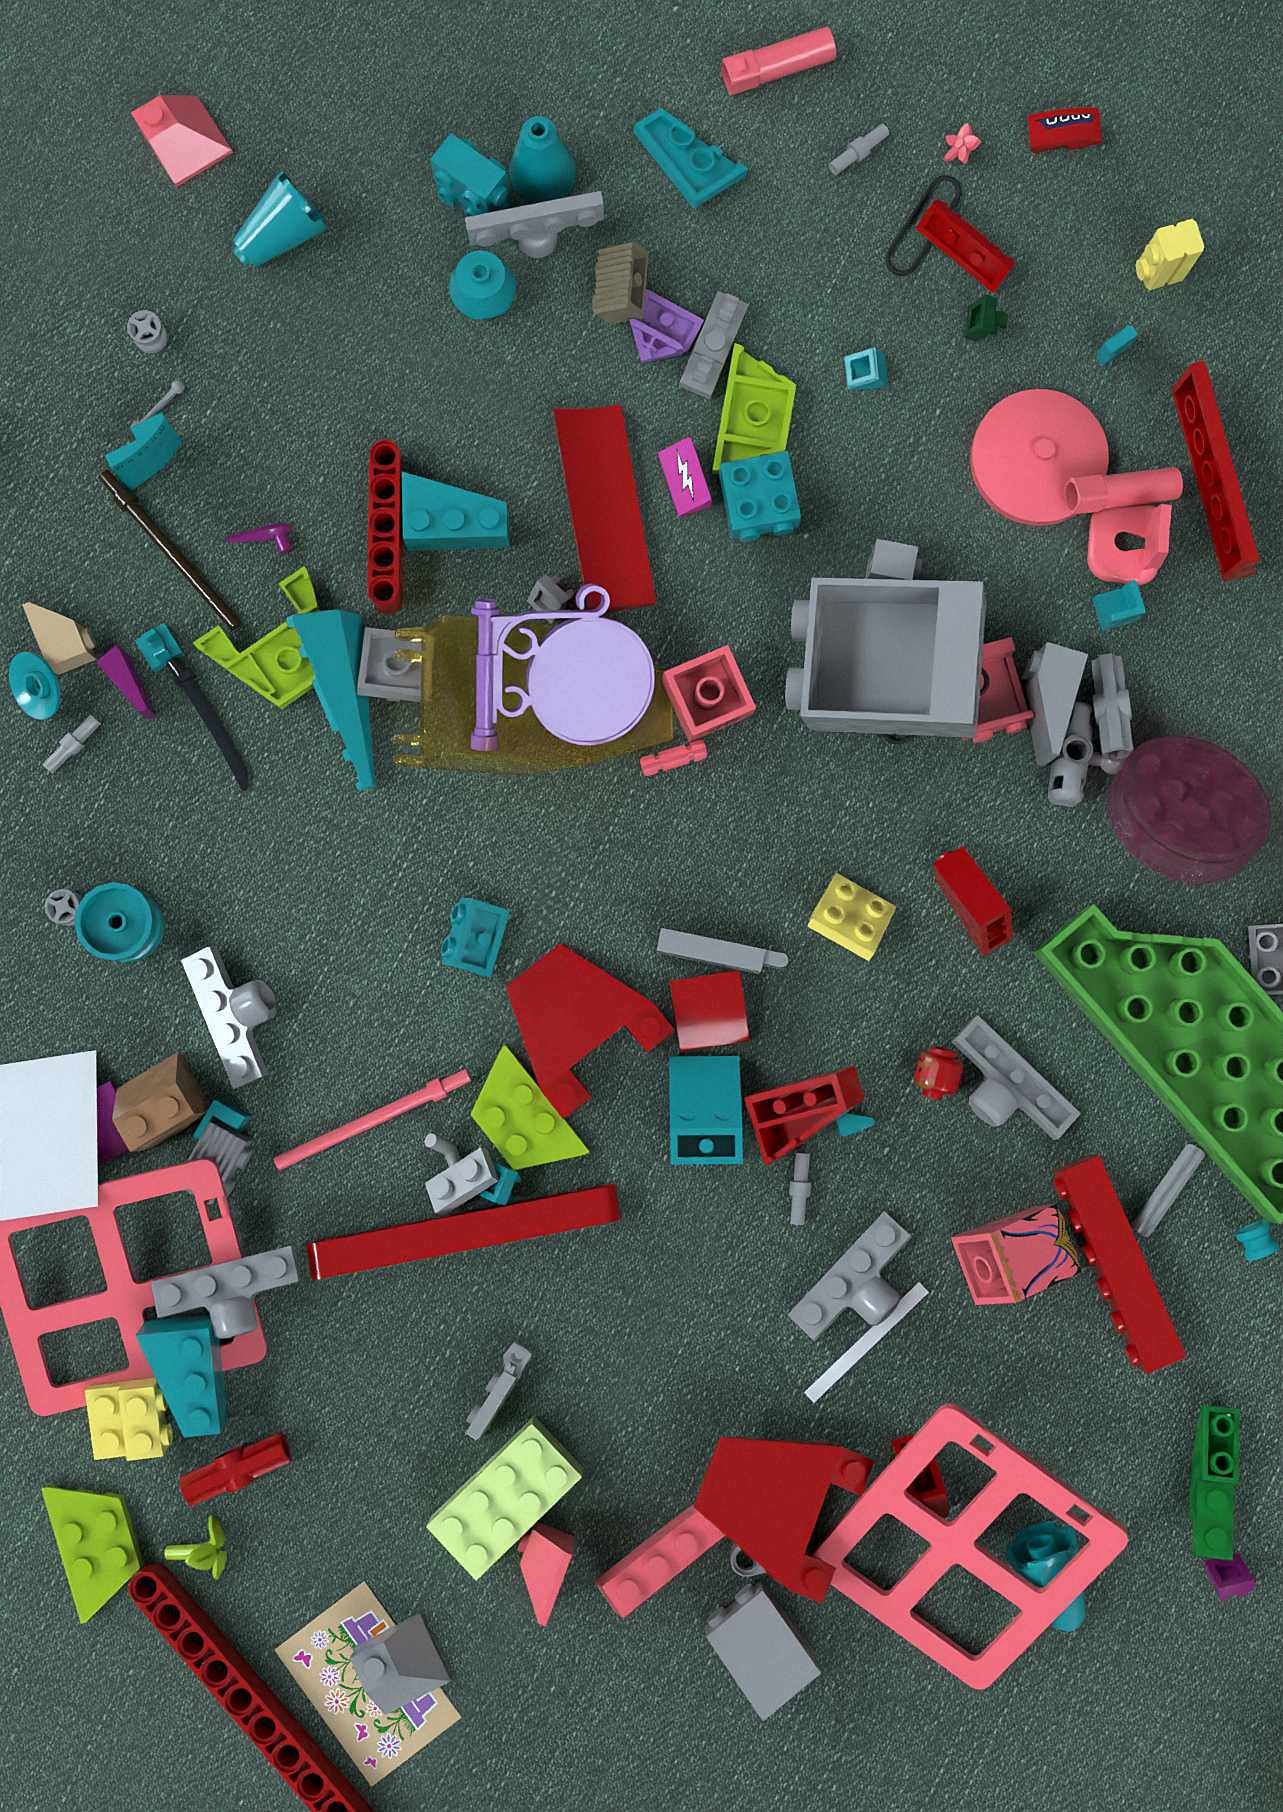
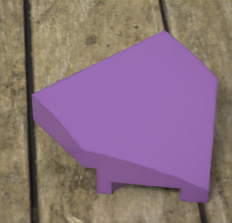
[629,289,705,363]

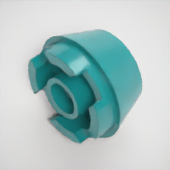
[449,250,517,321]

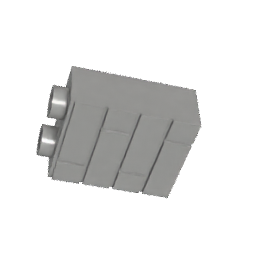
[785,578,987,738]

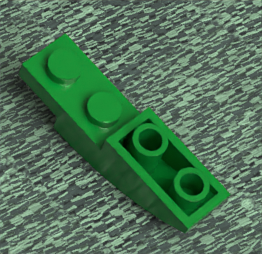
[1188,1405,1240,1560]

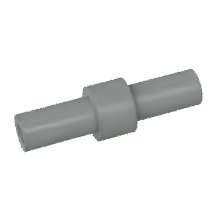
[829,124,889,175]
[42,714,101,774]
[789,1153,811,1225]

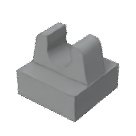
[527,575,574,624]

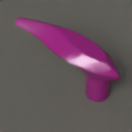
[226,523,293,554]

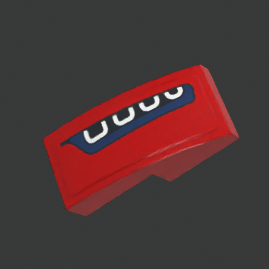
[1028,107,1102,153]

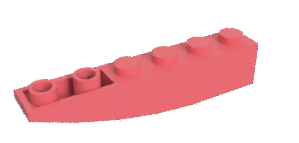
[594,1504,725,1618]

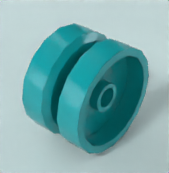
[74,882,166,963]

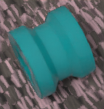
[1234,1220,1280,1261]

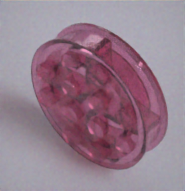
[1107,736,1271,884]

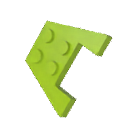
[193,566,320,710]

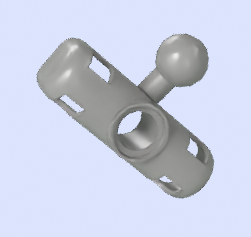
[1048,702,1127,807]

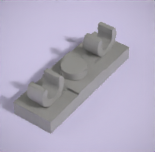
[679,291,749,399]

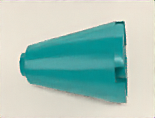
[509,116,576,204]
[233,171,329,267]
[1006,1521,1086,1631]

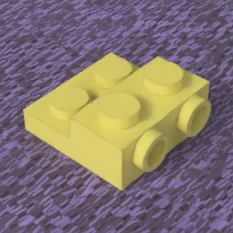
[85,1378,173,1461]

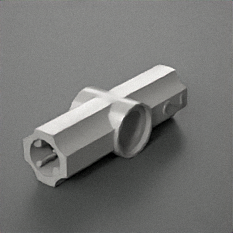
[1091,653,1134,761]

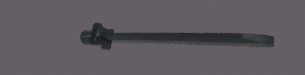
[166,658,248,791]

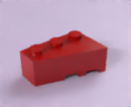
[744,1065,865,1166]

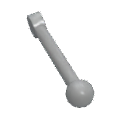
[131,380,185,427]

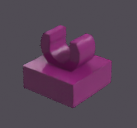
[1204,1553,1255,1602]

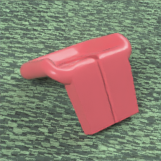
[1087,504,1172,585]

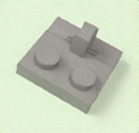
[357,627,434,703]

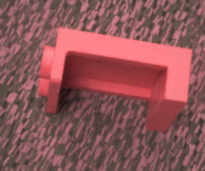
[962,637,1035,743]

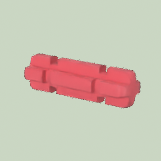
[640,740,708,776]

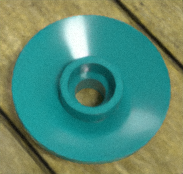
[9,651,60,720]

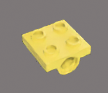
[807,873,896,961]

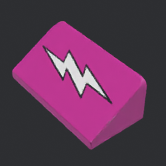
[658,437,712,517]

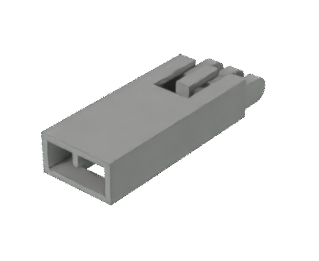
[656,928,788,974]

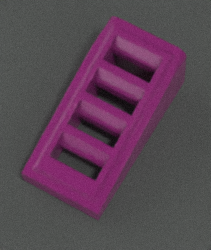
[97,645,156,719]

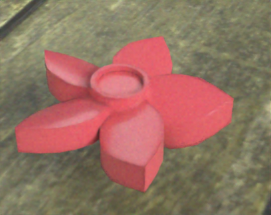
[943,123,981,164]

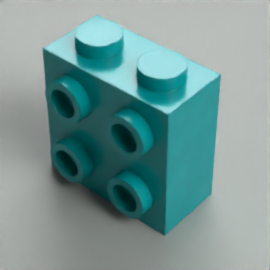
[430,133,511,217]
[718,451,801,542]

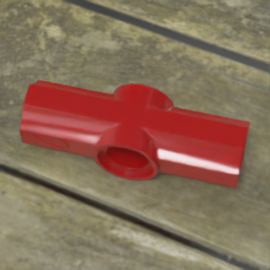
[179,1431,292,1507]

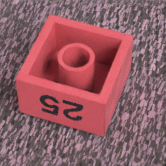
[661,645,756,742]

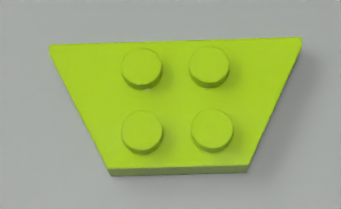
[712,343,796,474]
[470,1045,590,1170]
[41,1484,144,1624]

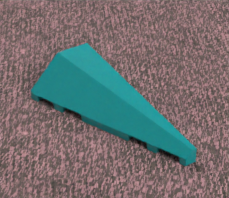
[286,609,376,791]

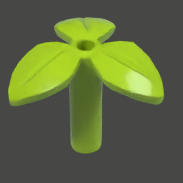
[165,1515,227,1580]

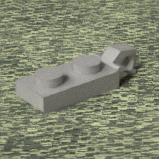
[466,1342,534,1440]

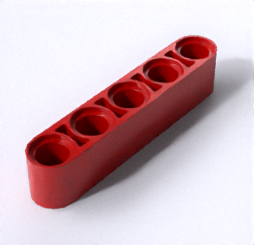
[367,440,405,614]

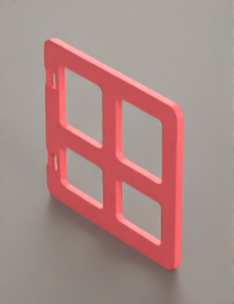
[0,1157,268,1416]
[811,1403,1128,1689]

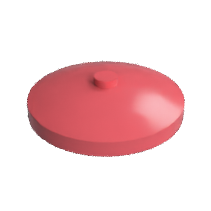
[970,389,1109,526]

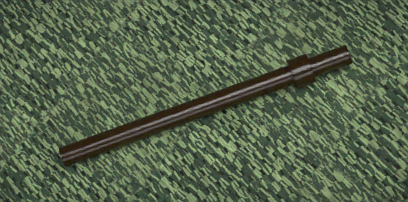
[98,469,242,631]

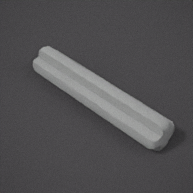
[1131,1144,1205,1237]

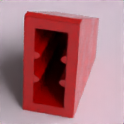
[933,846,1013,956]

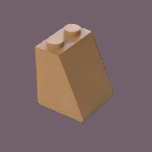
[112,1052,210,1152]

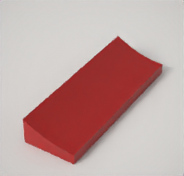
[1171,361,1259,583]
[553,404,656,614]

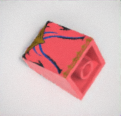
[951,1204,1082,1305]

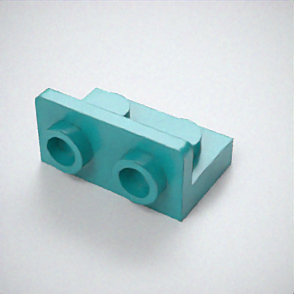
[441,897,510,978]

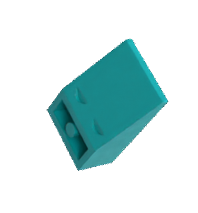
[669,1056,743,1165]

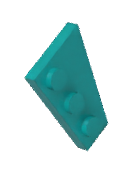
[633,108,748,209]

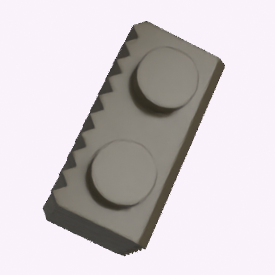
[592,241,649,325]

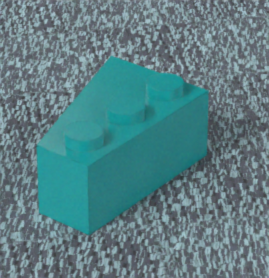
[135,1315,228,1437]

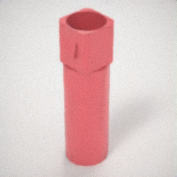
[721,26,836,96]
[1063,467,1183,515]

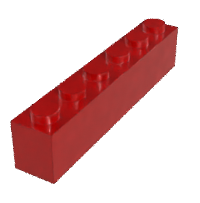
[1052,1154,1187,1374]

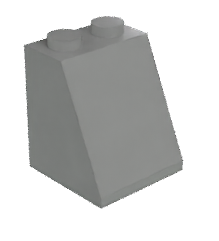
[705,1580,821,1721]

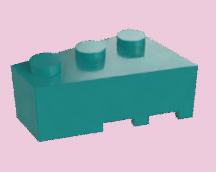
[402,472,510,551]

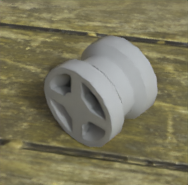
[127,310,168,354]
[45,889,84,926]

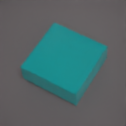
[1096,325,1139,366]

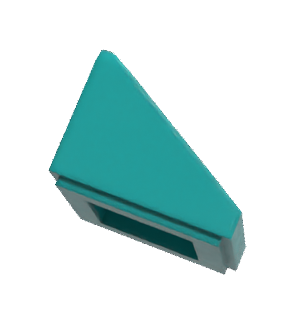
[844,347,888,391]
[833,1113,875,1137]

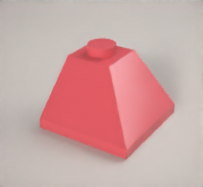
[131,95,233,187]
[517,1522,575,1626]

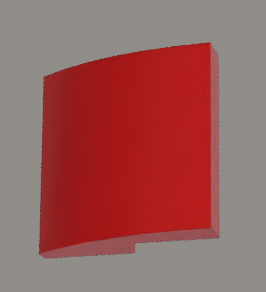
[669,970,750,1052]

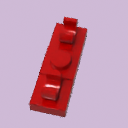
[916,199,1015,293]

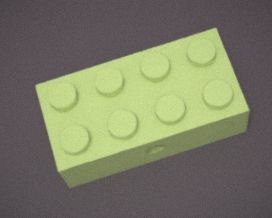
[426,1416,583,1581]

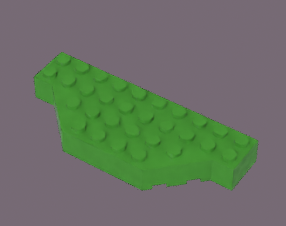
[1032,904,1283,1224]

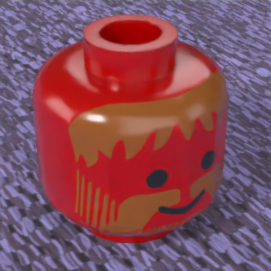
[913,1046,964,1100]

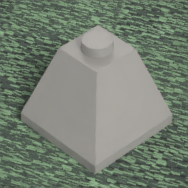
[350,1613,451,1715]

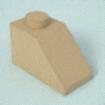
[22,602,97,675]

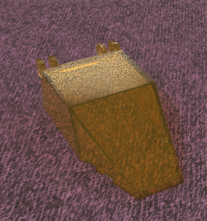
[393,615,673,775]

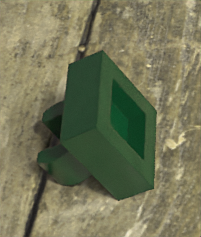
[964,294,1008,342]

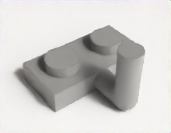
[425,1133,499,1216]

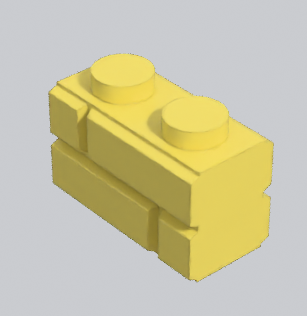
[1136,219,1204,290]

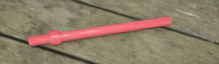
[274,1069,472,1170]

